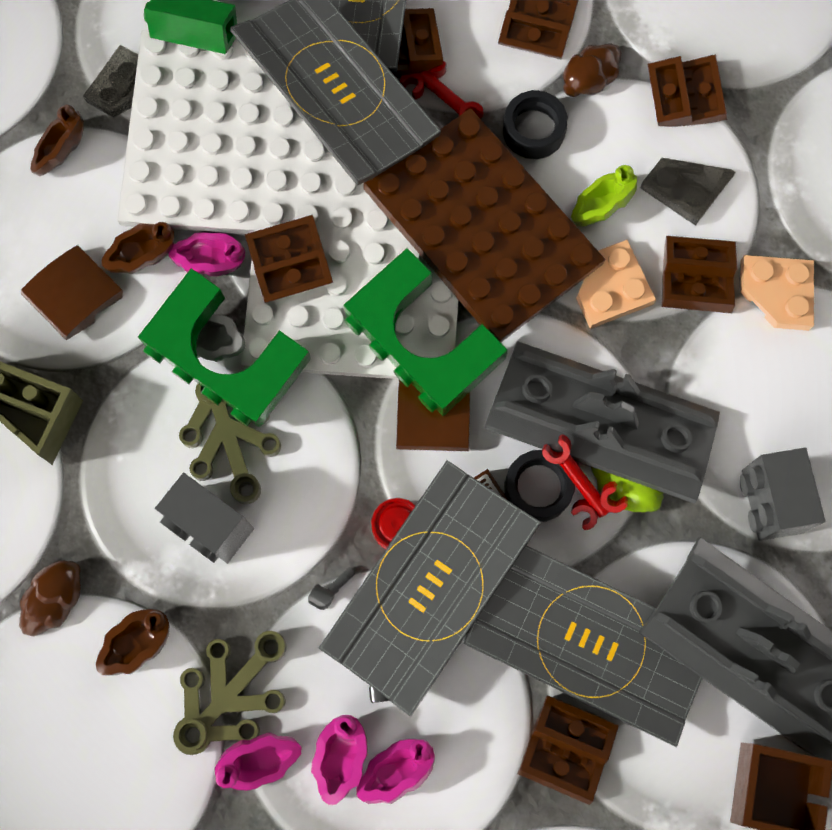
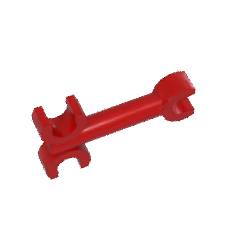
[400,61,484,119]
[542,434,628,530]

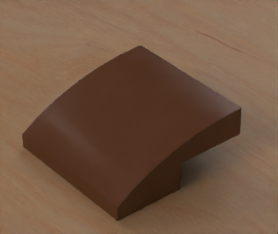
[498,0,578,60]
[392,8,443,78]
[648,54,727,127]
[245,215,333,303]
[662,235,737,313]
[21,245,123,340]
[396,380,470,452]
[517,695,619,805]

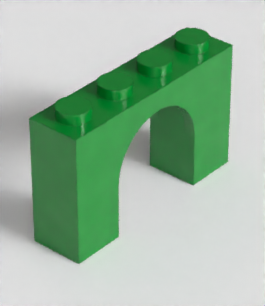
[143,0,237,54]
[343,248,508,416]
[138,268,311,427]

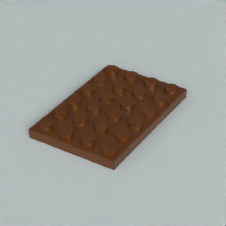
[363,108,606,342]

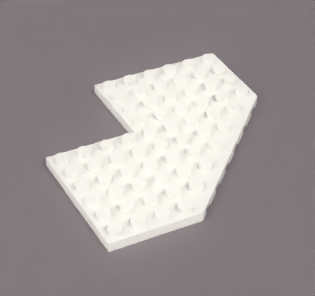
[117,30,458,379]

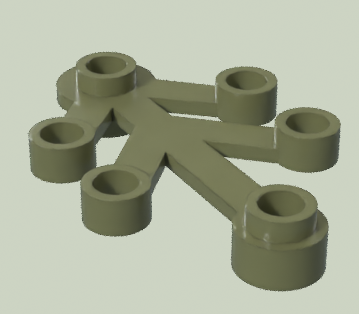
[179,383,281,504]
[173,631,286,755]

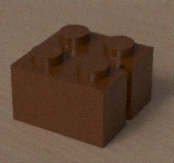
[730,743,832,830]

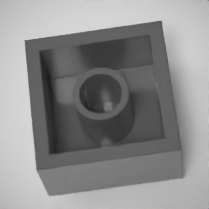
[740,447,826,541]
[154,472,254,564]

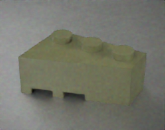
[0,362,83,465]

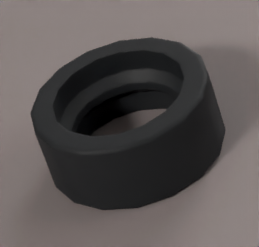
[502,90,568,159]
[504,450,575,522]

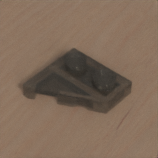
[83,45,138,118]
[640,158,736,226]

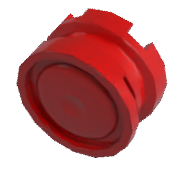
[371,498,416,550]

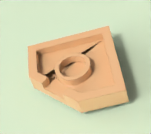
[576,240,656,329]
[740,255,814,331]

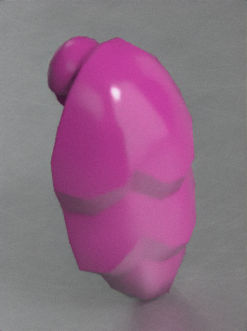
[168,232,245,277]
[311,715,368,805]
[215,732,302,791]
[356,739,435,804]

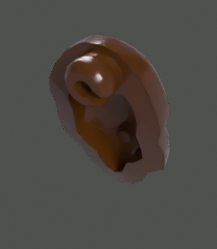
[563,43,622,97]
[30,105,84,176]
[102,222,175,274]
[19,560,81,637]
[95,609,170,676]

